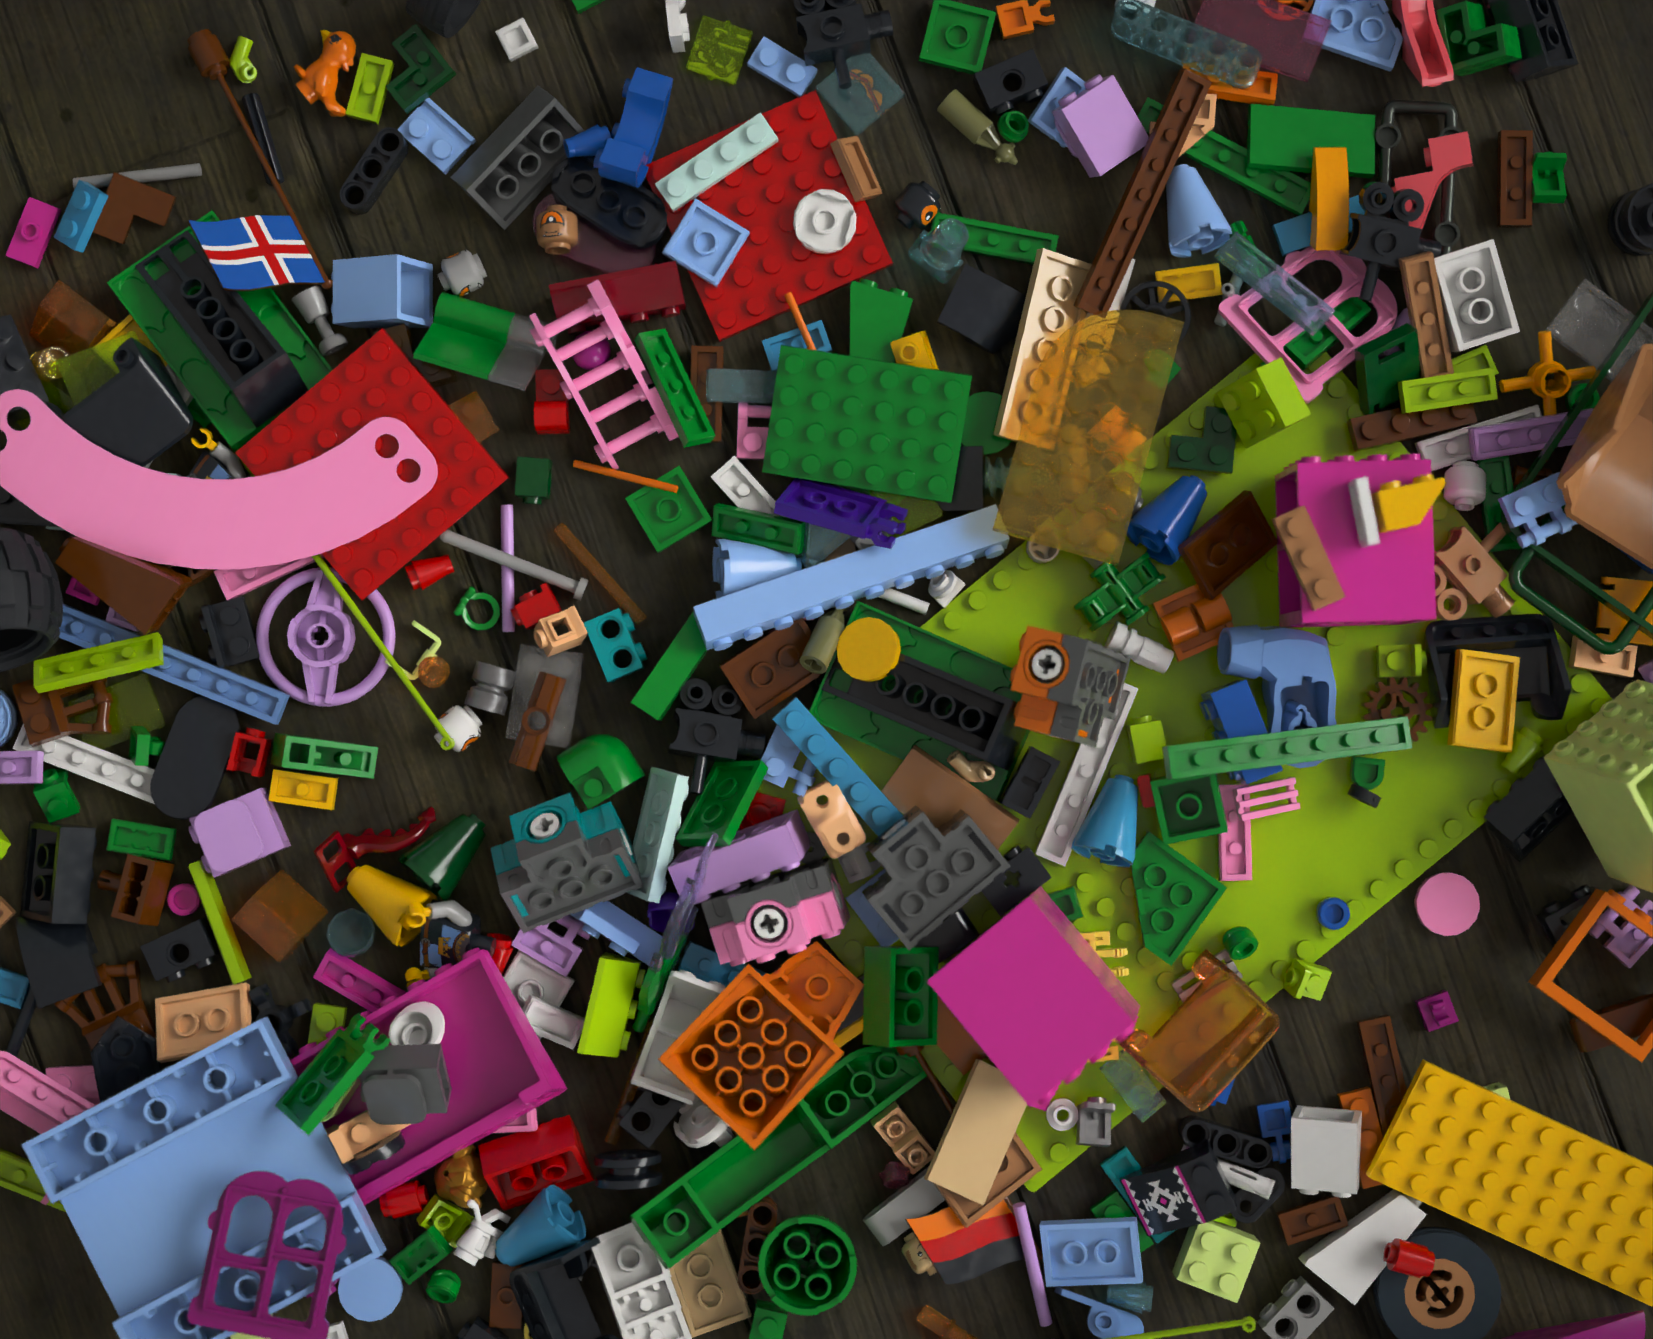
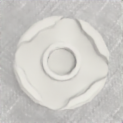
[793,189,857,254]

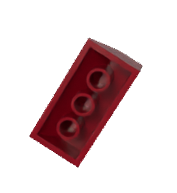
[549,261,686,336]

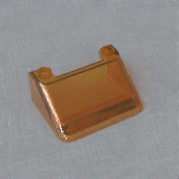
[1119,949,1280,1112]

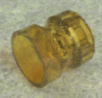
[30,347,70,382]

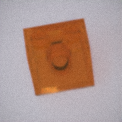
[29,280,119,374]
[231,869,329,962]

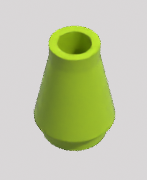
[1501,726,1546,775]

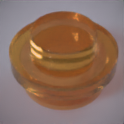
[418,656,450,688]

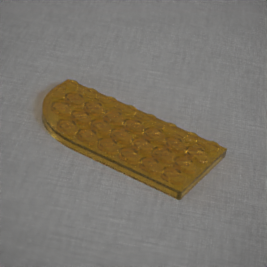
[992,310,1184,565]

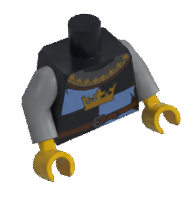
[187,428,246,479]
[405,899,496,987]

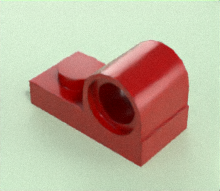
[534,369,570,435]

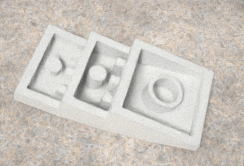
[591,1223,692,1339]

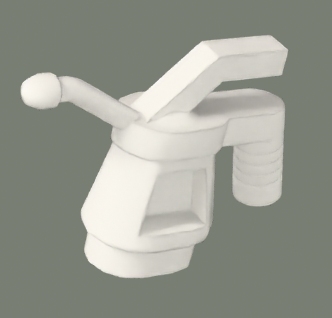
[453,1199,511,1266]

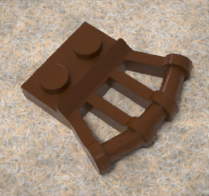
[12,648,113,747]
[54,960,156,1050]

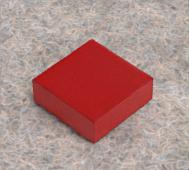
[1137,773,1155,808]

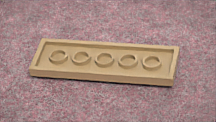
[993,248,1092,451]

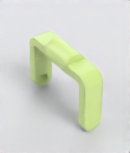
[384,620,441,680]

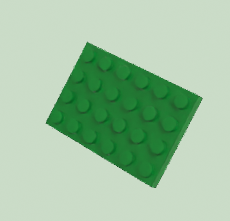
[762,345,972,503]

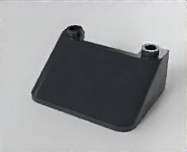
[45,337,193,467]
[1425,614,1571,729]

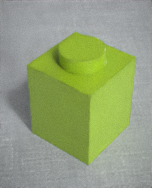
[1126,715,1166,764]

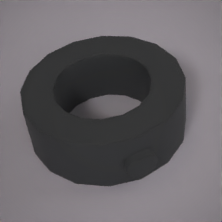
[1347,784,1381,808]

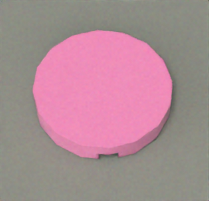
[1414,872,1480,936]

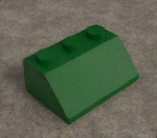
[863,946,939,1047]

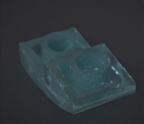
[1099,1048,1167,1123]

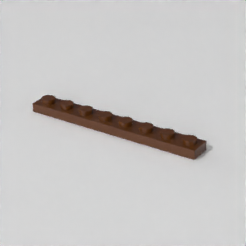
[1073,68,1212,320]

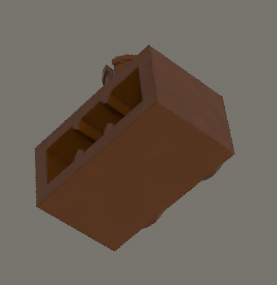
[97,854,175,926]

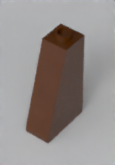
[55,536,193,635]

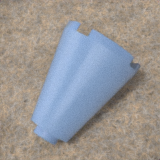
[1166,164,1232,258]
[712,539,802,598]

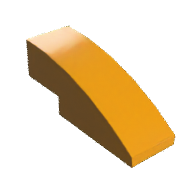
[1309,147,1349,251]

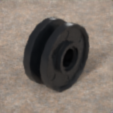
[594,1149,663,1190]

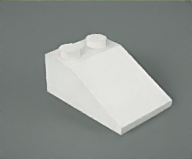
[1434,239,1520,352]

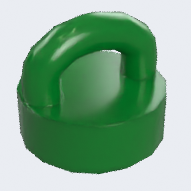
[1222,926,1258,960]
[426,1269,461,1304]

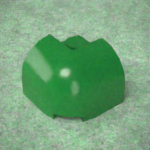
[556,734,646,810]

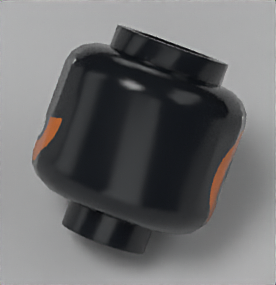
[894,181,941,230]

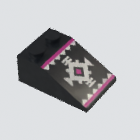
[1120,1140,1237,1236]

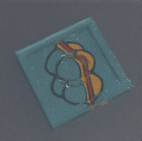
[816,52,905,136]

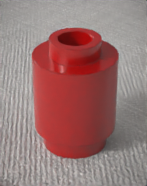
[379,1180,429,1219]
[1383,1238,1435,1278]

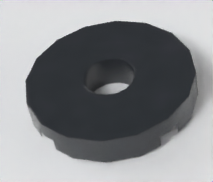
[343,1131,406,1175]

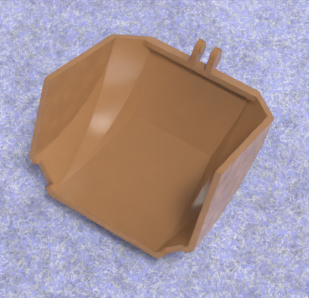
[1557,344,1653,569]

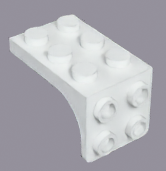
[631,970,726,1105]

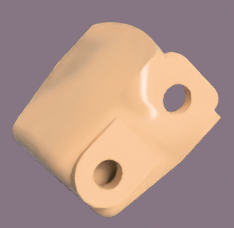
[797,780,866,859]

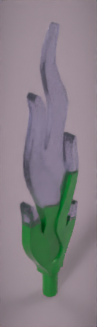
[632,833,719,1033]

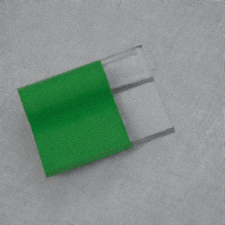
[413,292,557,391]

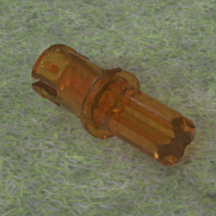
[917,1305,978,1339]

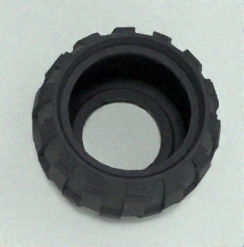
[0,528,63,672]

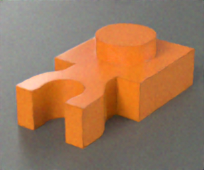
[995,0,1055,40]

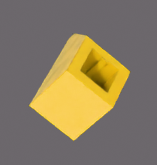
[1371,474,1446,533]

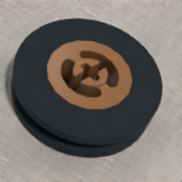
[1373,1227,1501,1339]

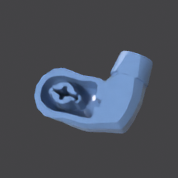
[1217,625,1337,768]

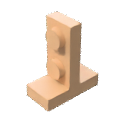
[325,1110,411,1164]

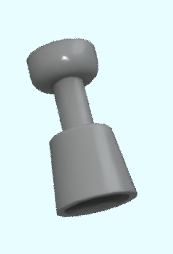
[292,286,348,356]

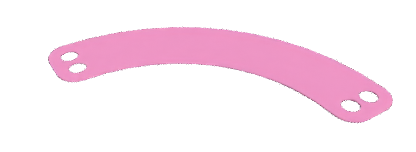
[0,389,438,569]

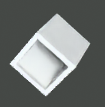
[1291,1105,1362,1198]

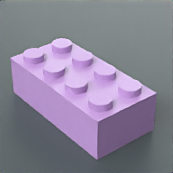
[668,809,810,904]

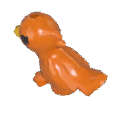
[294,30,356,117]

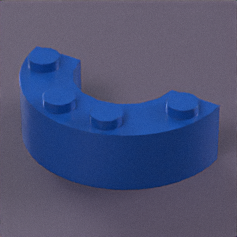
[593,67,673,188]

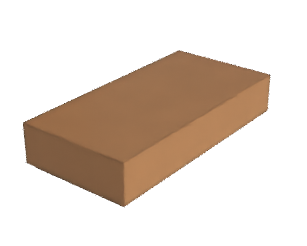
[830,136,883,202]

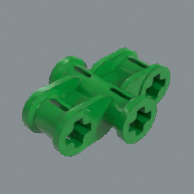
[1073,552,1166,632]

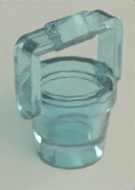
[908,218,969,284]

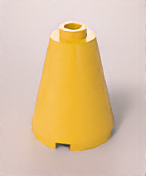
[347,864,437,947]

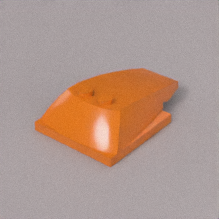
[658,941,864,1151]

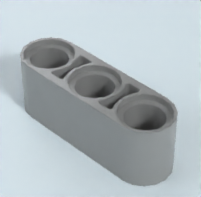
[863,1166,944,1246]

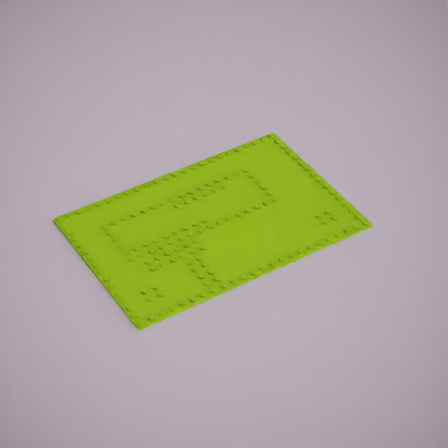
[757,321,1613,1192]

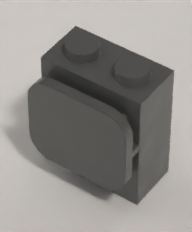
[357,1044,452,1125]

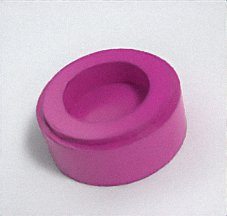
[167,883,201,916]

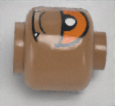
[536,205,578,255]

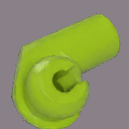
[229,36,257,84]

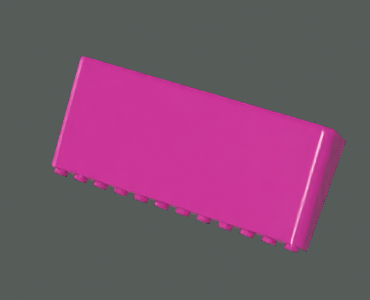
[289,947,567,1206]

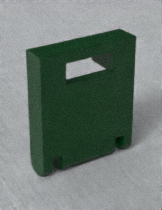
[1354,323,1421,415]

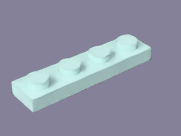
[655,112,779,212]

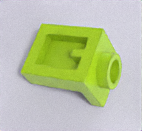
[1376,644,1427,677]
[1283,958,1332,1001]

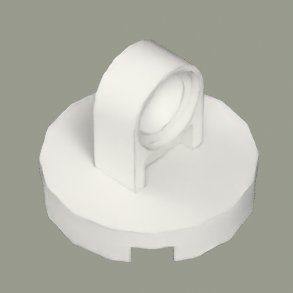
[673,1095,735,1148]

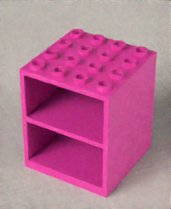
[1275,454,1436,628]
[927,886,1140,1107]

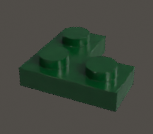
[385,24,456,114]
[1167,406,1236,474]

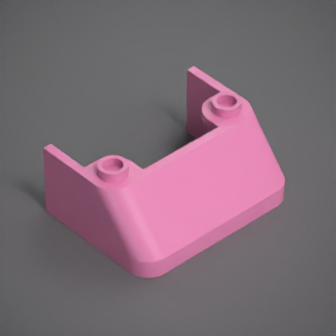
[0,1051,95,1205]

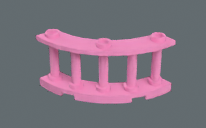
[529,280,679,470]

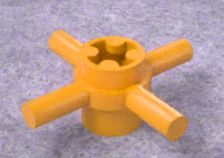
[1499,331,1596,416]

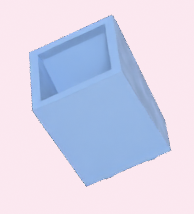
[331,254,433,328]

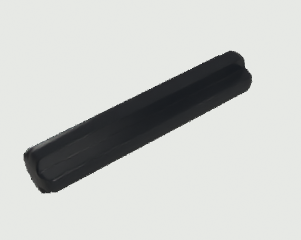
[242,93,284,186]

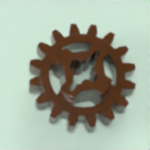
[1361,677,1433,742]

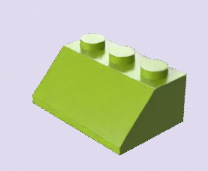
[577,952,646,1058]

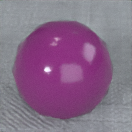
[572,331,611,370]

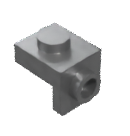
[1076,1097,1116,1147]

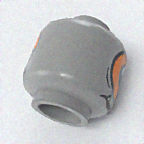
[437,250,487,297]

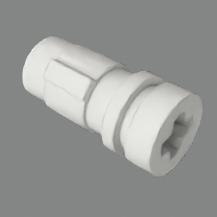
[1104,621,1174,674]

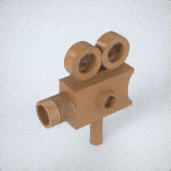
[1434,522,1515,621]

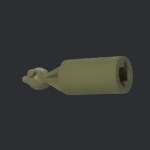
[937,89,1018,165]
[800,606,851,674]

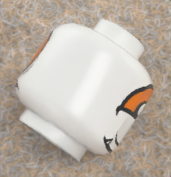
[434,705,483,752]

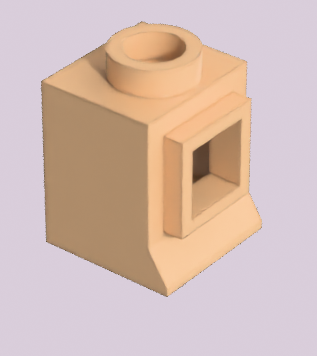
[534,605,588,657]

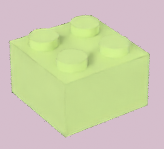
[1172,1220,1260,1303]

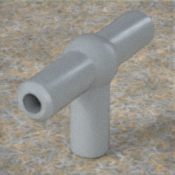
[1214,264,1248,327]

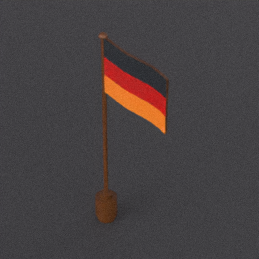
[895,1046,1043,1284]

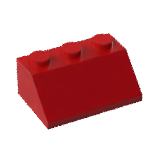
[478,1115,594,1211]

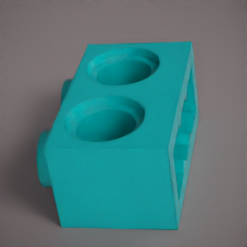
[583,608,648,682]

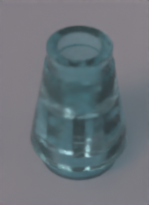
[1107,1282,1154,1314]

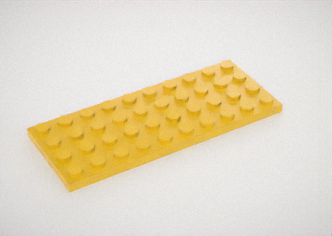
[1366,1059,1653,1307]

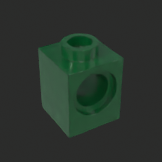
[515,457,553,505]

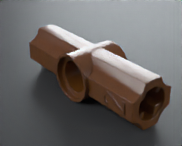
[509,671,567,771]

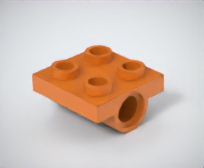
[1152,584,1234,662]

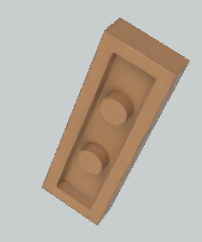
[1272,505,1345,611]

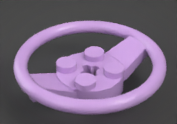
[256,567,395,707]

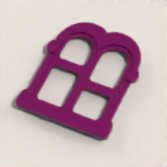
[187,1171,347,1339]

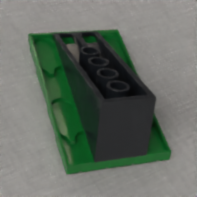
[107,210,333,452]
[809,600,1030,802]

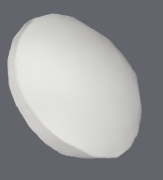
[389,1001,445,1045]

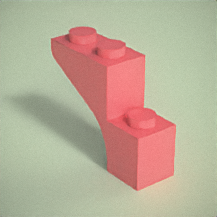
[1392,0,1454,87]
[1391,131,1473,232]

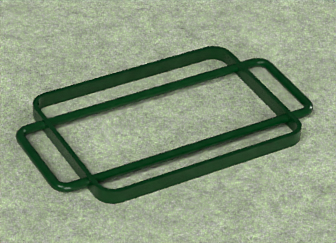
[1501,292,1653,655]

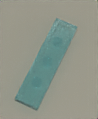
[1215,231,1335,336]

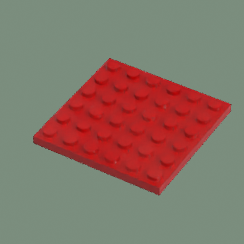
[645,90,893,342]
[235,328,509,600]

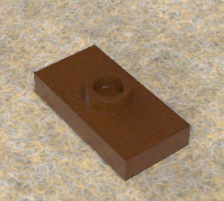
[489,1261,526,1329]

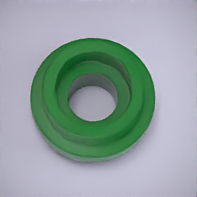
[997,111,1029,143]

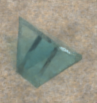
[799,523,851,568]

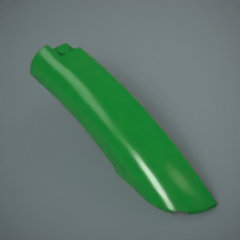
[630,1046,927,1269]

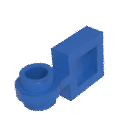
[1255,1100,1292,1164]

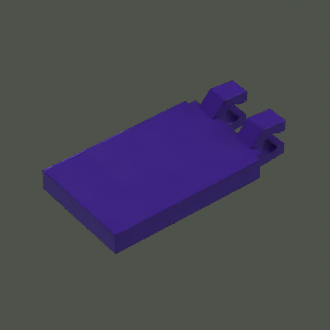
[774,478,908,549]

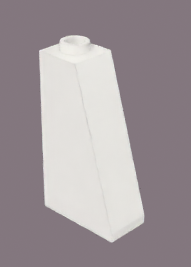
[1299,1189,1427,1305]

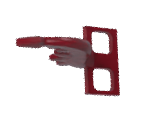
[313,806,436,893]

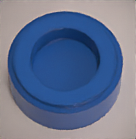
[1316,897,1350,930]

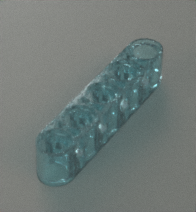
[1110,0,1262,88]

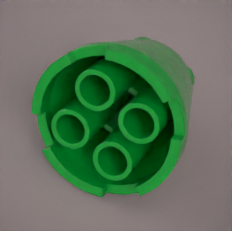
[758,1214,857,1316]

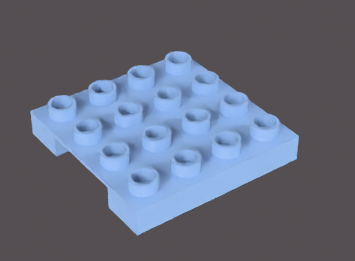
[22,1017,387,1339]

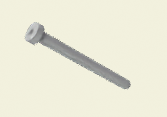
[440,530,589,601]

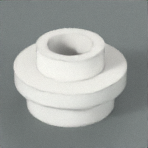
[1046,1098,1078,1131]

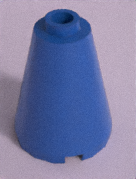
[1123,475,1207,565]

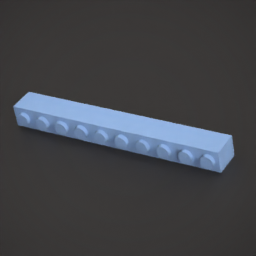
[693,504,1010,651]

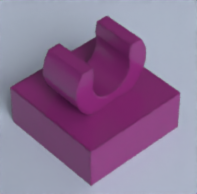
[1415,990,1459,1032]

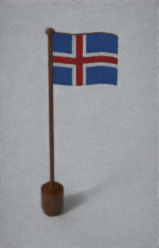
[187,29,333,291]

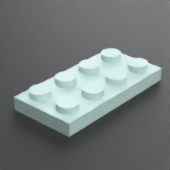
[627,767,689,903]

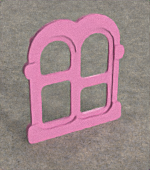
[1218,246,1397,404]

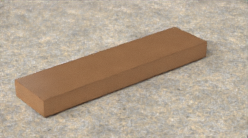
[1399,251,1454,378]

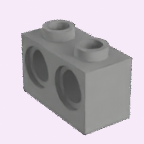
[1257,1276,1334,1339]

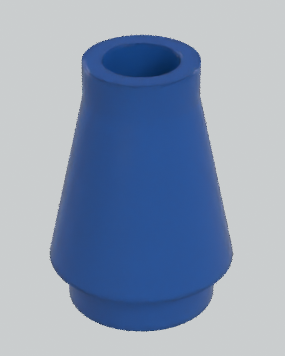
[563,124,611,158]

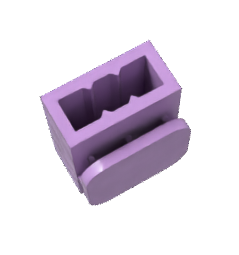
[1052,74,1149,178]
[189,788,291,878]

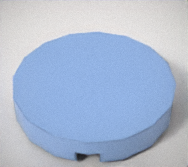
[338,1257,403,1322]

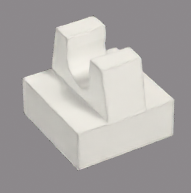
[838,842,881,883]

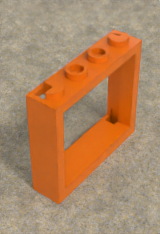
[1528,889,1653,1062]

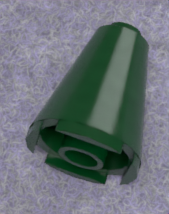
[398,813,486,901]

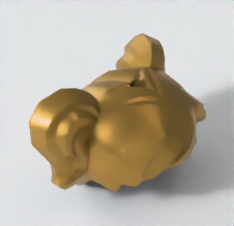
[434,1144,488,1209]

